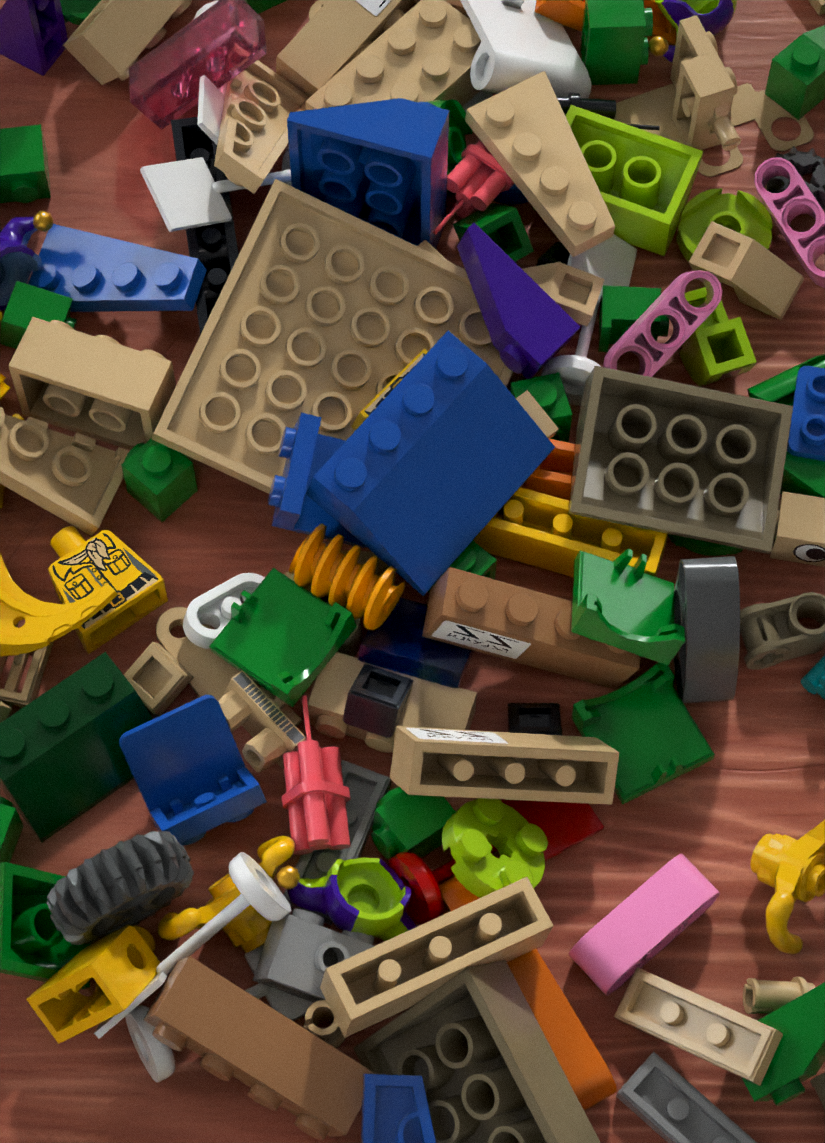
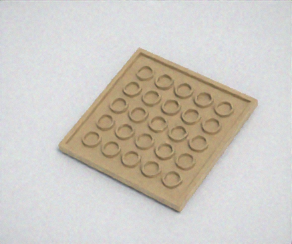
[152,179,513,494]

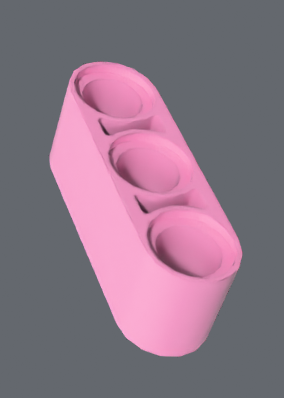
[754,157,825,288]
[603,270,722,377]
[569,854,720,996]

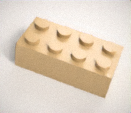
[305,0,481,110]

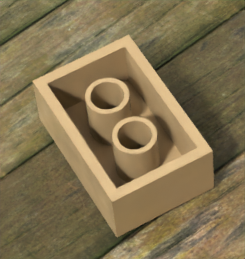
[8,317,176,450]

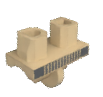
[218,670,306,772]

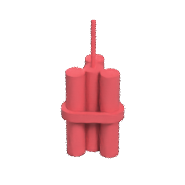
[433,139,514,235]
[281,695,351,855]

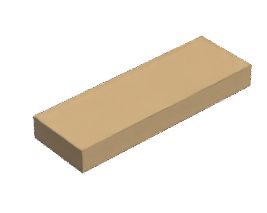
[614,967,783,1086]

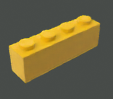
[473,487,668,577]

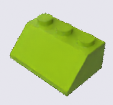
[533,105,704,256]

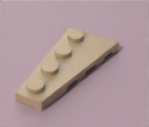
[214,47,309,194]
[465,71,615,257]
[0,407,129,536]

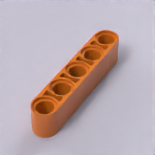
[439,876,617,1111]

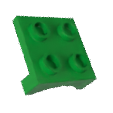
[571,548,685,665]
[209,568,356,707]
[571,662,715,805]

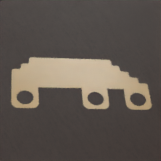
[613,83,814,177]

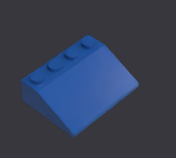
[287,98,449,249]
[306,330,555,596]

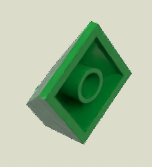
[0,862,91,990]

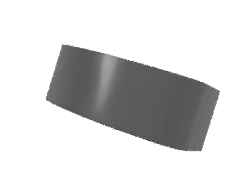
[673,556,740,703]

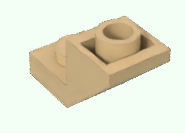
[689,221,804,320]
[522,262,604,327]

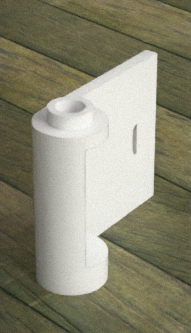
[460,0,592,98]

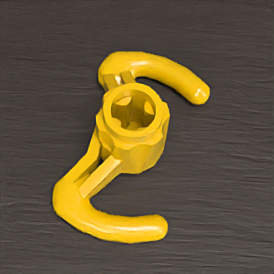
[750,820,825,954]
[158,835,295,953]

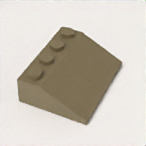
[568,366,793,554]
[354,960,601,1143]

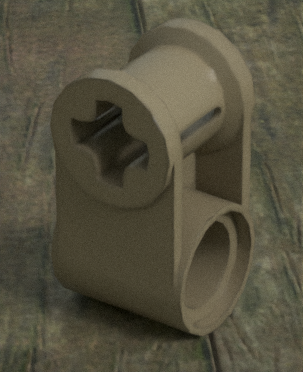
[740,592,825,670]

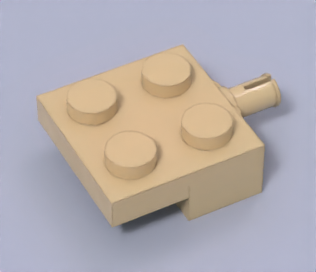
[670,15,741,151]

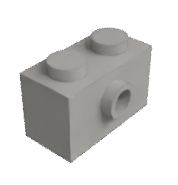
[253,909,375,1003]

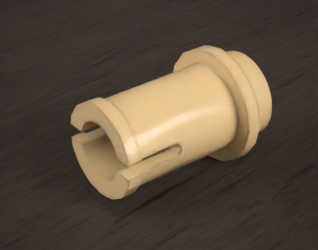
[743,976,815,1014]
[303,1000,345,1048]

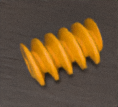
[289,523,405,631]

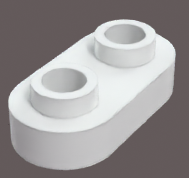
[183,573,265,649]

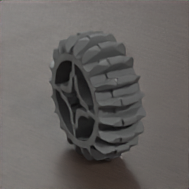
[47,831,194,945]

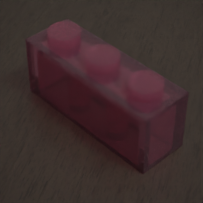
[129,0,267,130]

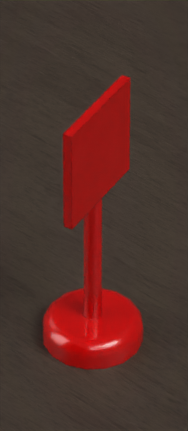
[388,799,604,924]

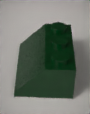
[0,652,153,843]

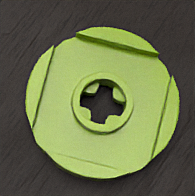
[676,188,773,262]
[442,798,548,898]

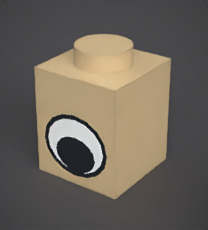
[770,491,825,567]

